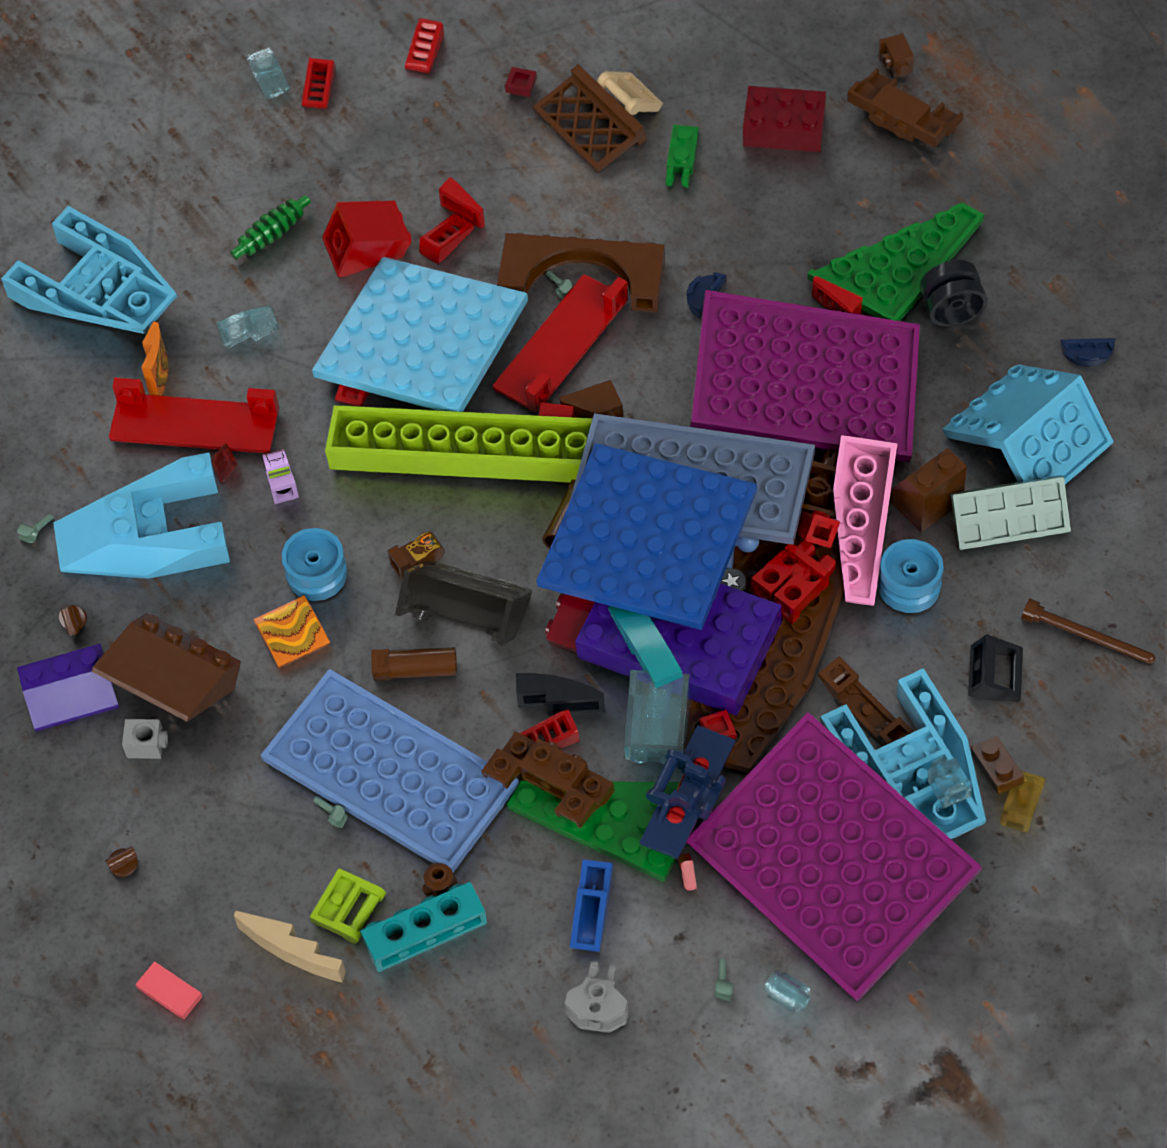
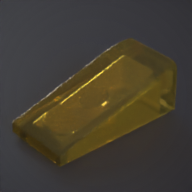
[1000,770,1046,833]

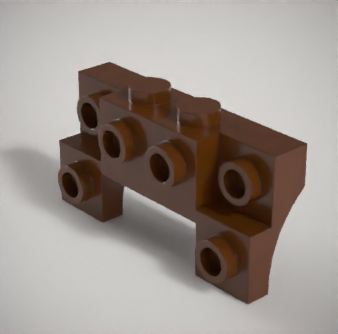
[847,68,963,148]
[481,731,615,828]

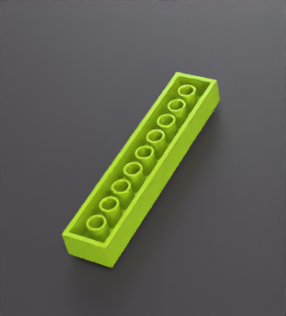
[325,405,593,482]

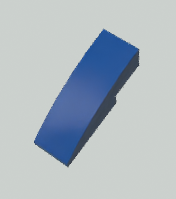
[570,860,614,952]

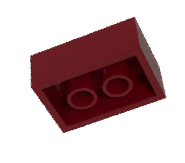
[743,86,826,152]

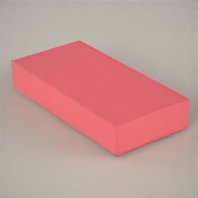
[135,961,203,1020]

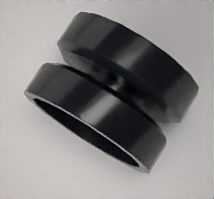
[920,260,988,327]

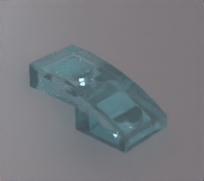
[246,47,290,99]
[217,306,279,349]

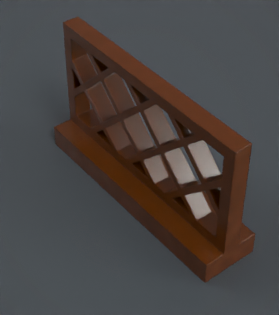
[533,64,647,173]

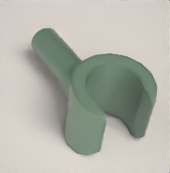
[546,270,572,300]
[17,513,54,543]
[313,796,348,828]
[715,959,734,1001]

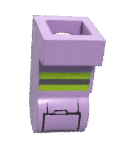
[262,449,299,504]

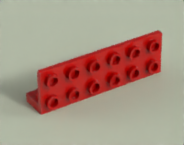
[493,274,628,414]
[109,377,279,454]

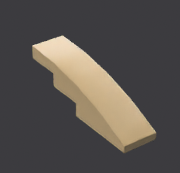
[234,911,346,983]

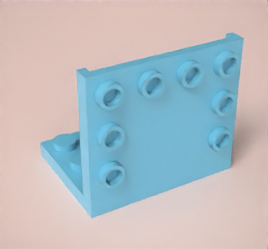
[942,365,1114,484]

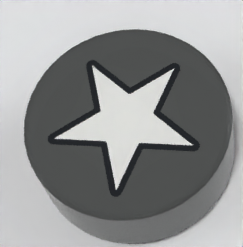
[721,569,746,592]

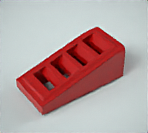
[405,18,444,73]
[301,58,336,109]
[439,177,485,229]
[419,213,474,264]
[811,276,863,315]
[520,709,580,749]

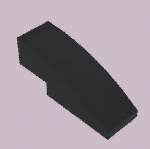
[516,673,605,715]

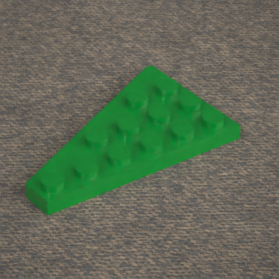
[808,202,985,321]
[507,781,701,882]

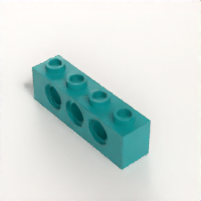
[361,882,487,973]

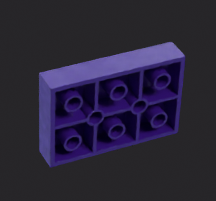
[575,583,782,716]

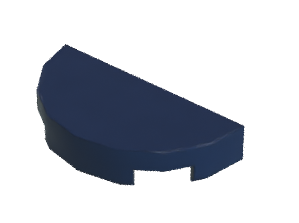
[686,272,727,319]
[1060,338,1115,367]

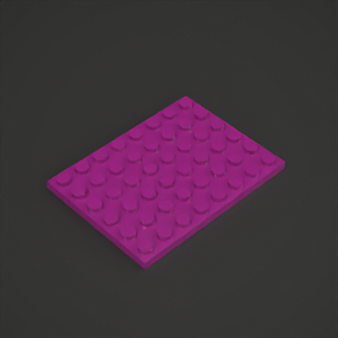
[690,290,920,463]
[687,712,982,1002]

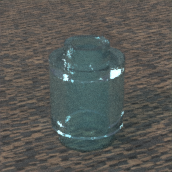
[764,970,811,1013]

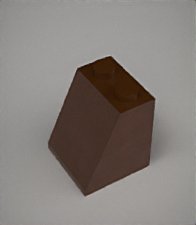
[889,448,967,533]

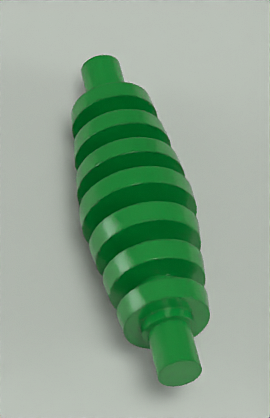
[230,194,311,260]

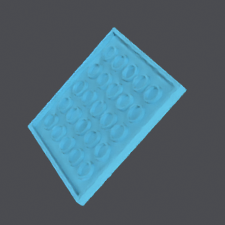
[312,257,528,412]

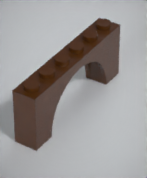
[497,233,665,312]

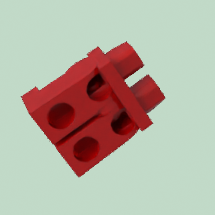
[751,539,836,624]

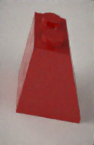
[322,200,412,277]

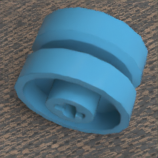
[282,528,347,601]
[878,539,944,613]

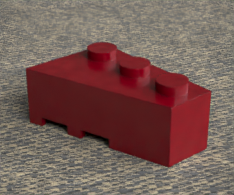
[545,593,595,654]

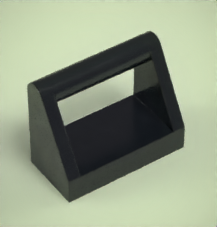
[968,634,1023,702]

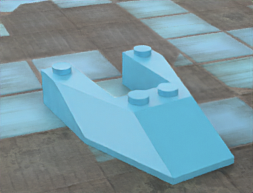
[1,206,177,334]
[54,453,230,579]
[820,668,986,840]

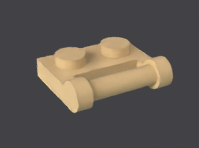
[597,71,663,115]

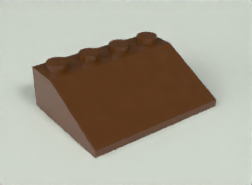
[92,613,241,722]

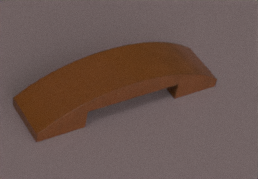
[818,656,915,746]

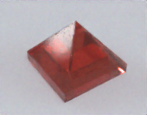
[212,444,239,483]

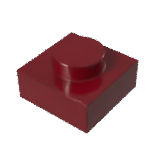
[505,67,537,97]

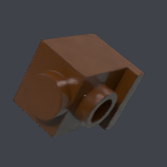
[878,33,914,78]

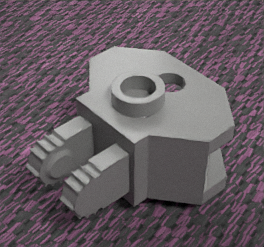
[565,961,628,1033]

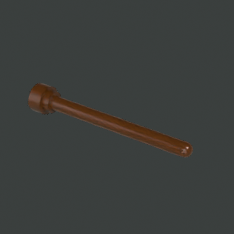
[1021,598,1156,664]

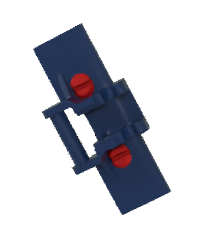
[640,725,736,859]

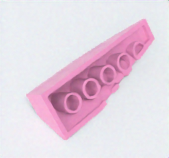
[833,435,897,606]

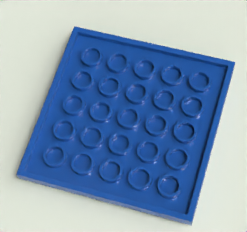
[536,443,757,630]

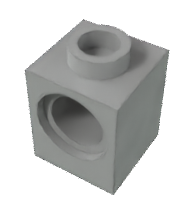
[122,719,168,759]

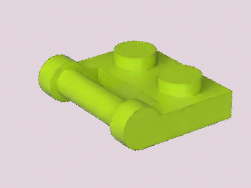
[309,868,386,944]

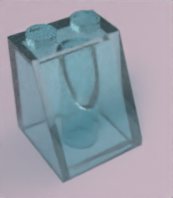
[624,670,691,765]

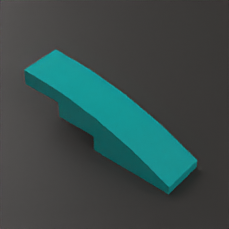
[608,606,683,688]

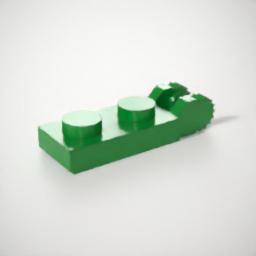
[666,125,699,188]

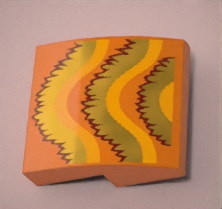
[141,321,168,396]
[253,596,330,669]

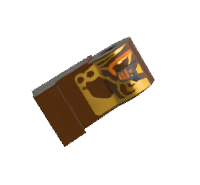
[387,531,445,582]

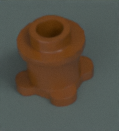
[422,863,458,897]

